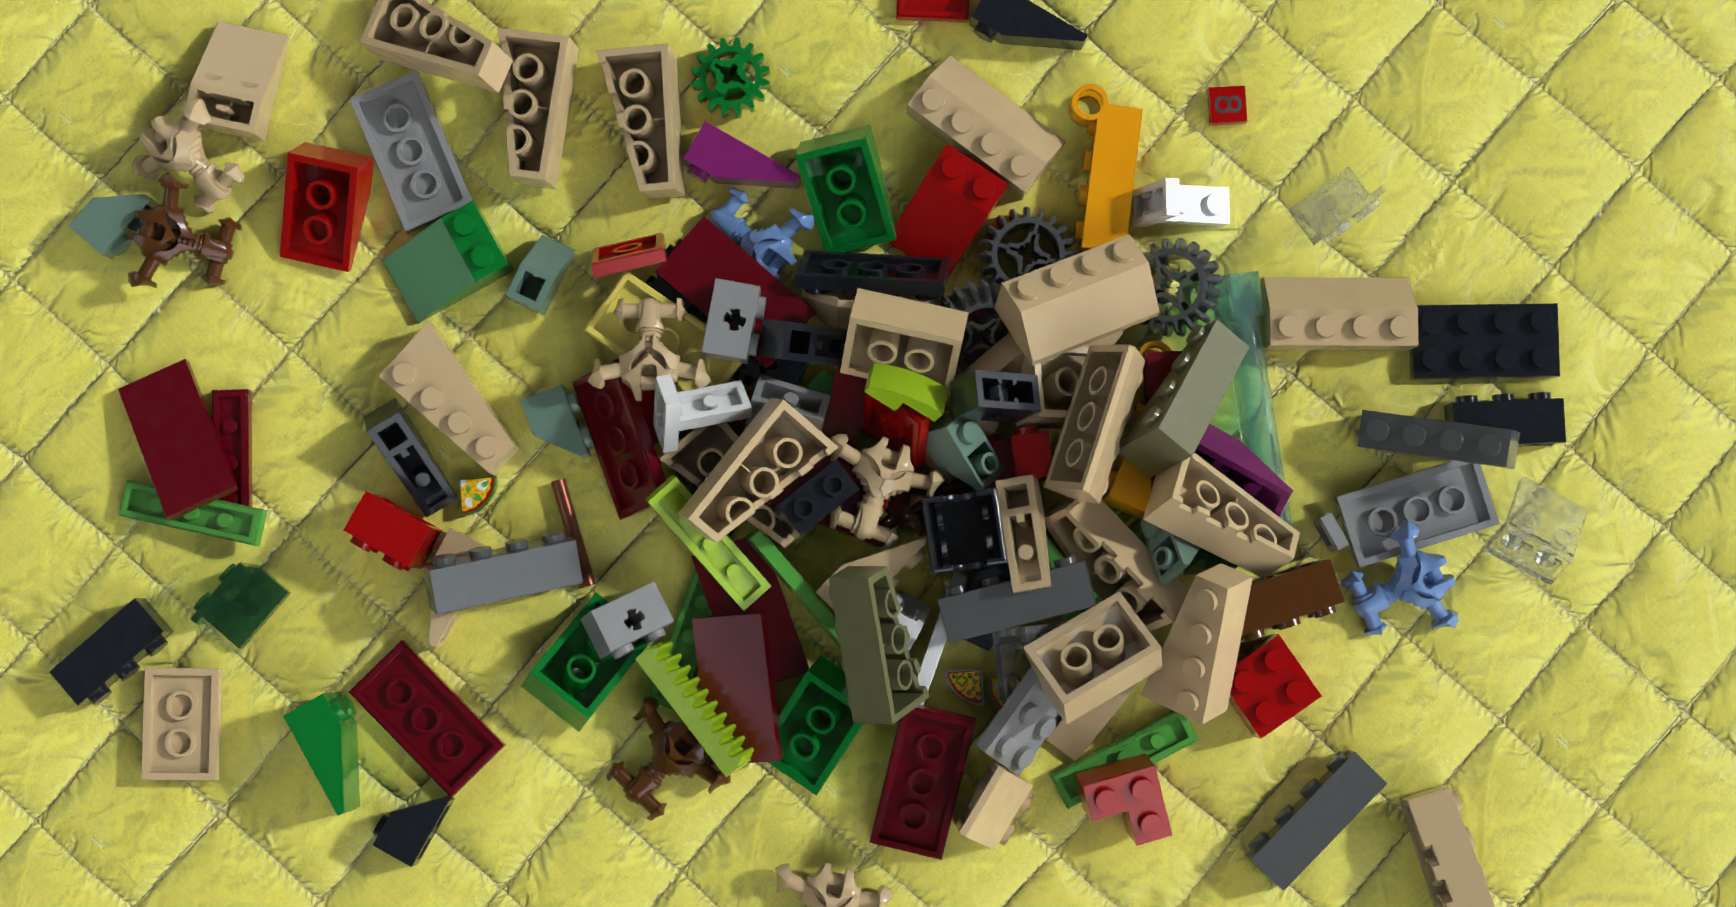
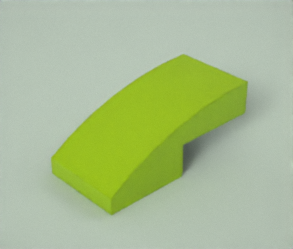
[864,363,949,422]

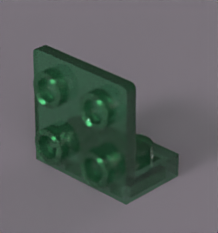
[190,562,291,649]

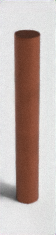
[551,478,596,588]

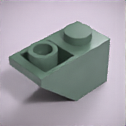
[68,194,159,259]
[505,235,576,317]
[520,385,594,458]
[927,412,1006,490]
[1139,520,1200,586]

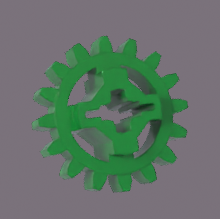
[692,38,770,118]

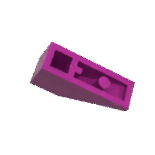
[683,121,801,189]
[1194,424,1293,517]

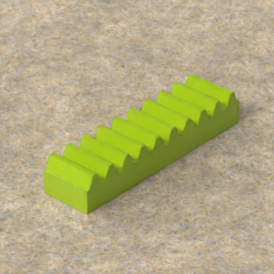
[645,475,771,611]
[635,641,754,777]

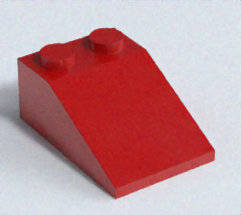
[280,142,374,272]
[887,144,1008,278]

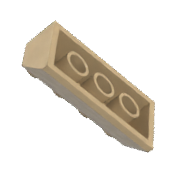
[906,56,1066,200]
[995,234,1160,366]
[1263,277,1419,351]
[1044,344,1145,504]

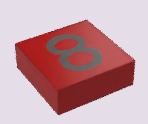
[1207,86,1247,126]

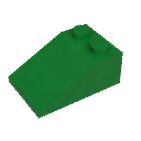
[795,125,897,252]
[383,200,514,324]
[521,592,650,732]
[768,655,865,796]
[283,692,360,816]

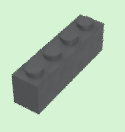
[1357,410,1520,469]
[422,531,583,615]
[938,555,1097,644]
[1246,750,1387,891]

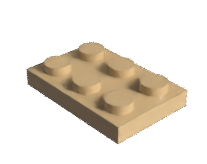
[141,668,223,781]

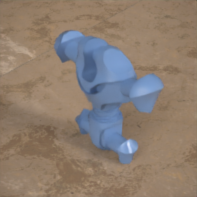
[709,188,814,282]
[1341,520,1459,636]

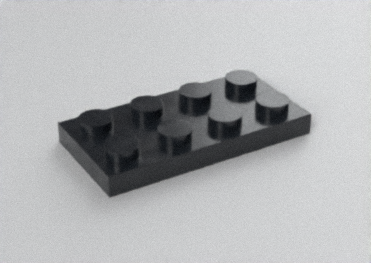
[795,250,949,300]
[1410,303,1560,379]

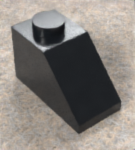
[373,795,455,867]

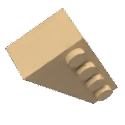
[359,0,513,93]
[677,398,839,543]

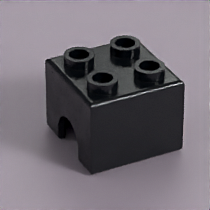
[920,488,1008,576]

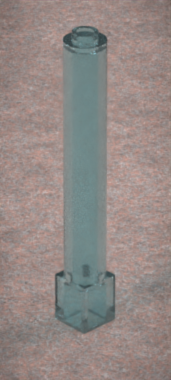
[1212,271,1293,527]

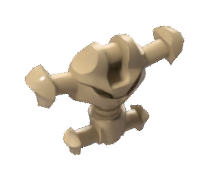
[131,98,245,214]
[588,298,711,401]
[829,434,945,550]
[775,862,894,907]

